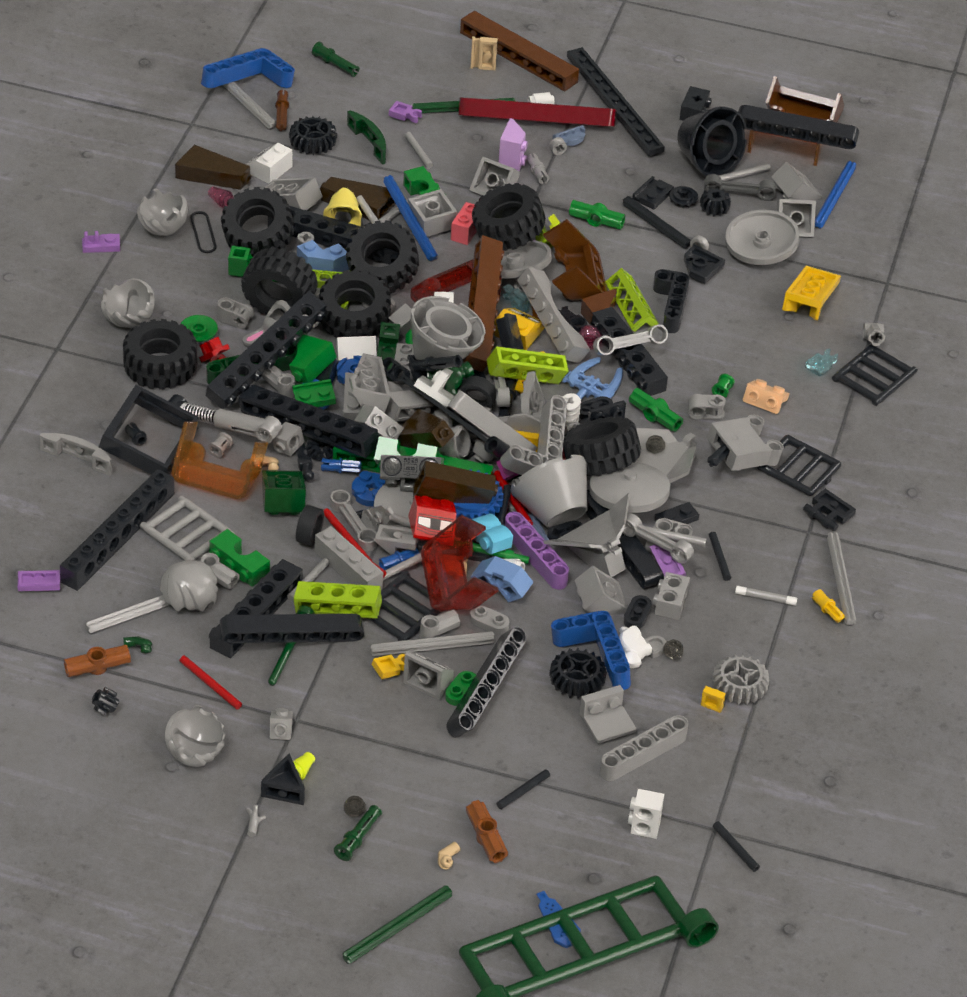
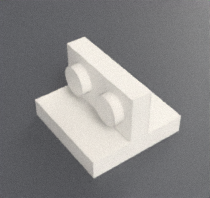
[414,368,455,407]

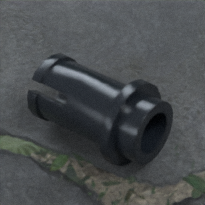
[125,422,147,445]

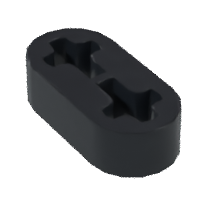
[547,520,583,546]

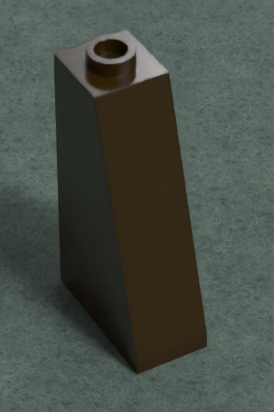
[175,144,251,190]
[320,177,396,220]
[397,409,455,449]
[413,461,498,504]

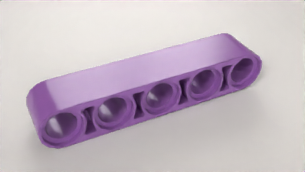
[505,512,569,590]

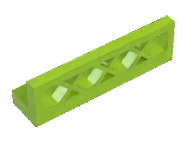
[606,268,659,332]

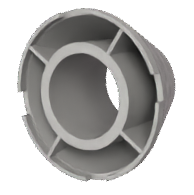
[411,296,485,360]
[510,455,587,528]

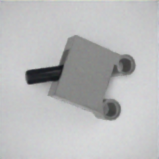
[707,414,784,471]

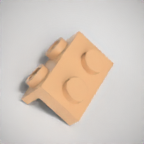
[743,379,790,414]

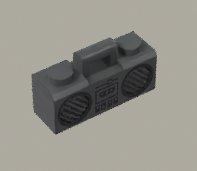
[380,455,444,492]

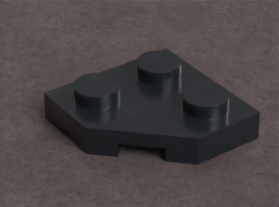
[684,244,725,284]

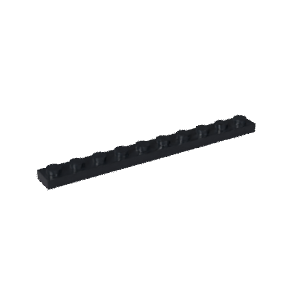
[567,47,665,156]

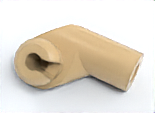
[251,456,279,470]
[438,842,460,870]

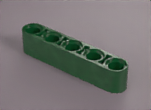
[206,345,297,385]

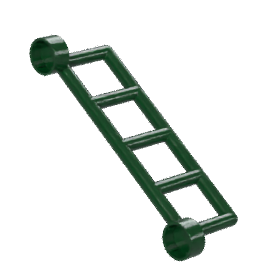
[459,875,719,997]

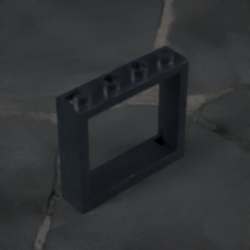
[98,385,199,475]

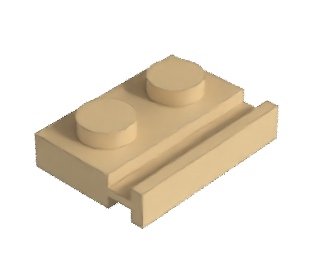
[470,36,498,70]

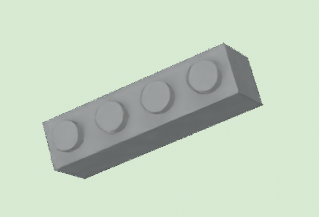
[315,526,383,590]

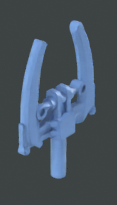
[562,357,623,400]

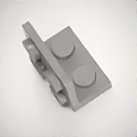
[580,685,636,743]

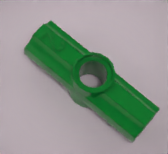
[569,200,626,230]
[629,388,683,432]

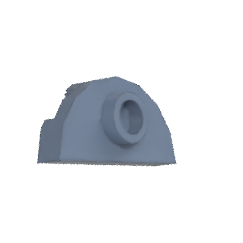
[552,125,585,146]

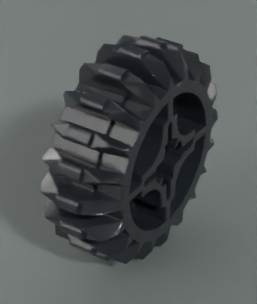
[289,116,337,155]
[549,648,607,699]

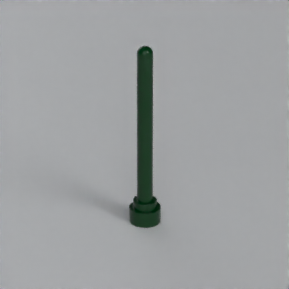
[268,605,314,686]

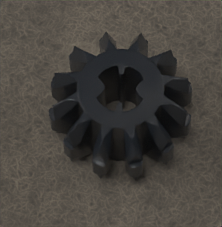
[700,188,731,216]

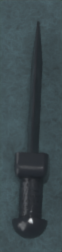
[296,443,314,481]

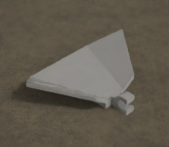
[636,428,696,483]
[543,493,630,555]

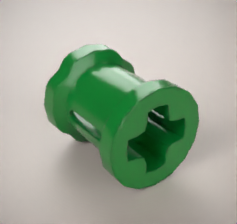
[712,374,735,398]

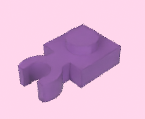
[389,101,422,123]

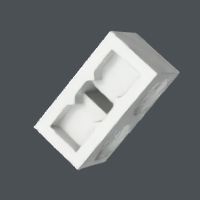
[628,789,664,839]

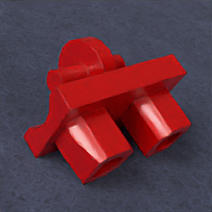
[199,336,230,363]

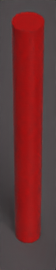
[493,470,533,525]
[323,508,372,561]
[179,655,242,710]

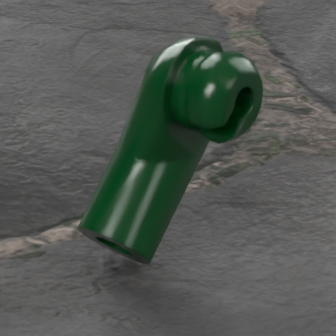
[123,636,153,653]

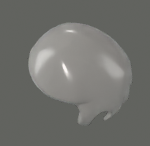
[137,188,188,236]
[101,278,155,328]
[160,560,218,612]
[165,704,225,767]

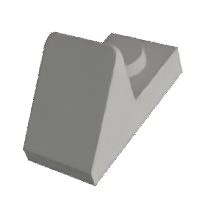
[375,524,419,555]

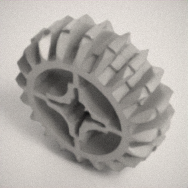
[712,654,770,705]

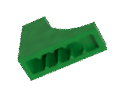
[289,334,337,383]

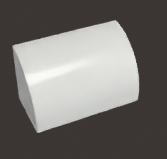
[336,336,377,360]

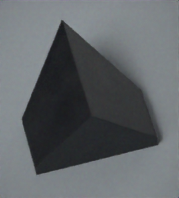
[261,753,305,805]

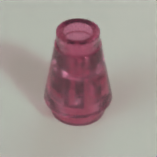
[208,186,234,208]

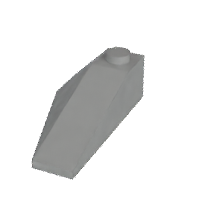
[350,353,391,413]

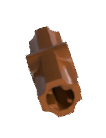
[63,645,131,677]
[466,800,508,863]

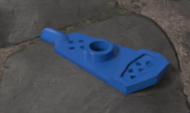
[536,891,581,948]

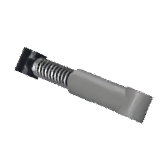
[168,394,282,444]

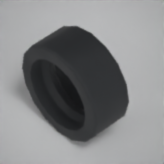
[459,376,496,408]
[295,505,324,546]

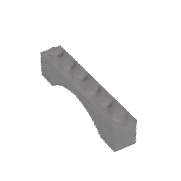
[517,267,590,363]

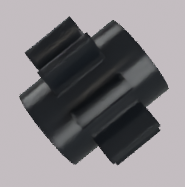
[92,687,119,715]

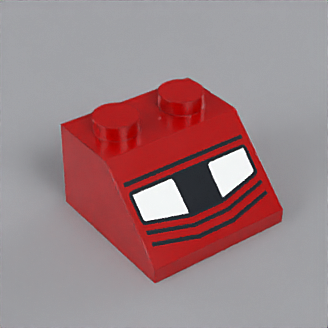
[408,496,456,544]

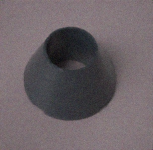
[677,106,747,176]

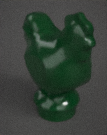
[426,361,474,396]

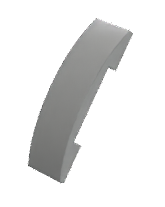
[39,433,112,476]

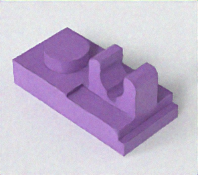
[82,231,120,253]
[650,544,686,577]

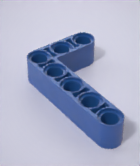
[201,48,295,88]
[551,611,631,690]

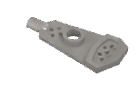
[361,505,394,532]

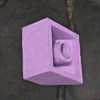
[499,119,528,171]

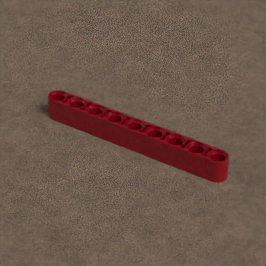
[458,97,616,127]

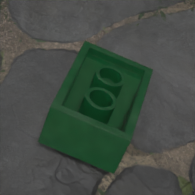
[262,470,306,515]

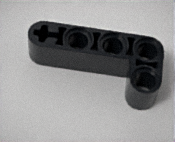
[653,269,690,333]

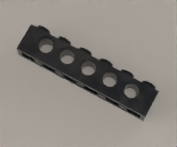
[590,307,668,396]
[209,559,303,659]

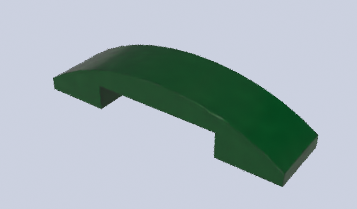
[347,110,386,165]
[377,322,400,381]

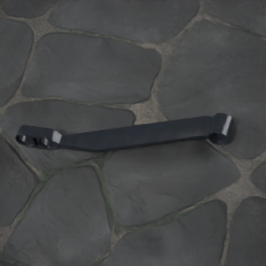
[383,357,510,460]

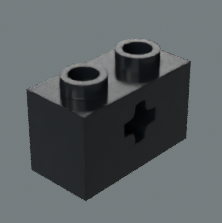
[679,86,712,121]

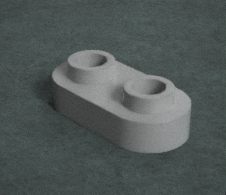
[470,606,510,635]

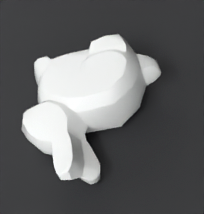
[619,626,652,668]

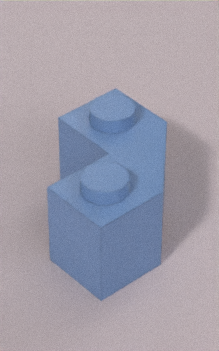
[297,240,349,272]
[470,556,533,602]

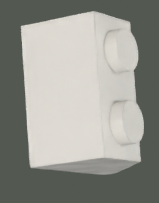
[246,143,292,184]

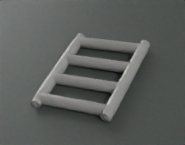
[140,496,235,561]

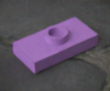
[18,570,60,591]

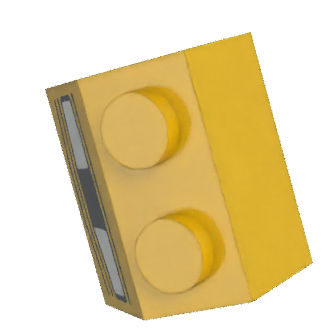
[494,308,545,350]

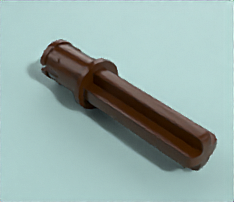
[275,90,289,132]

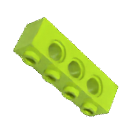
[487,346,568,384]
[293,581,382,618]

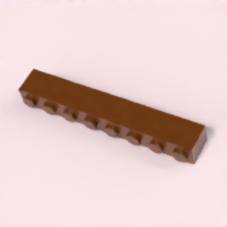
[460,10,579,92]
[462,235,504,372]

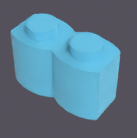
[468,513,513,554]

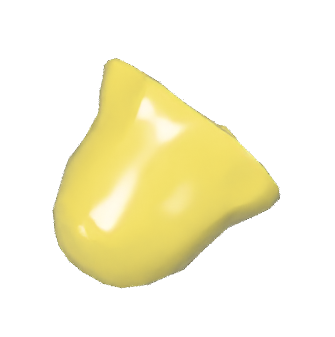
[323,188,362,226]

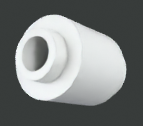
[528,92,554,104]

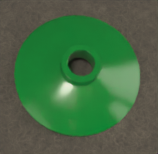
[181,315,218,342]

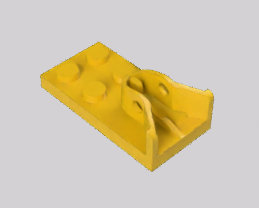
[782,266,841,321]

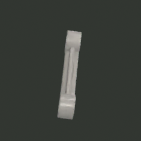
[593,325,668,356]
[490,376,510,407]
[330,489,378,552]
[623,513,694,564]

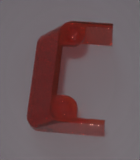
[410,259,502,303]
[421,515,499,612]

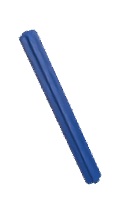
[815,161,856,229]
[383,175,438,261]

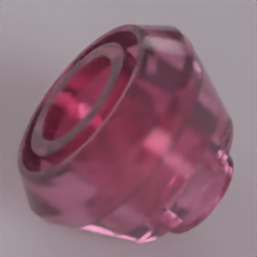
[579,325,602,350]

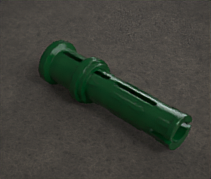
[312,41,360,77]
[334,805,382,861]

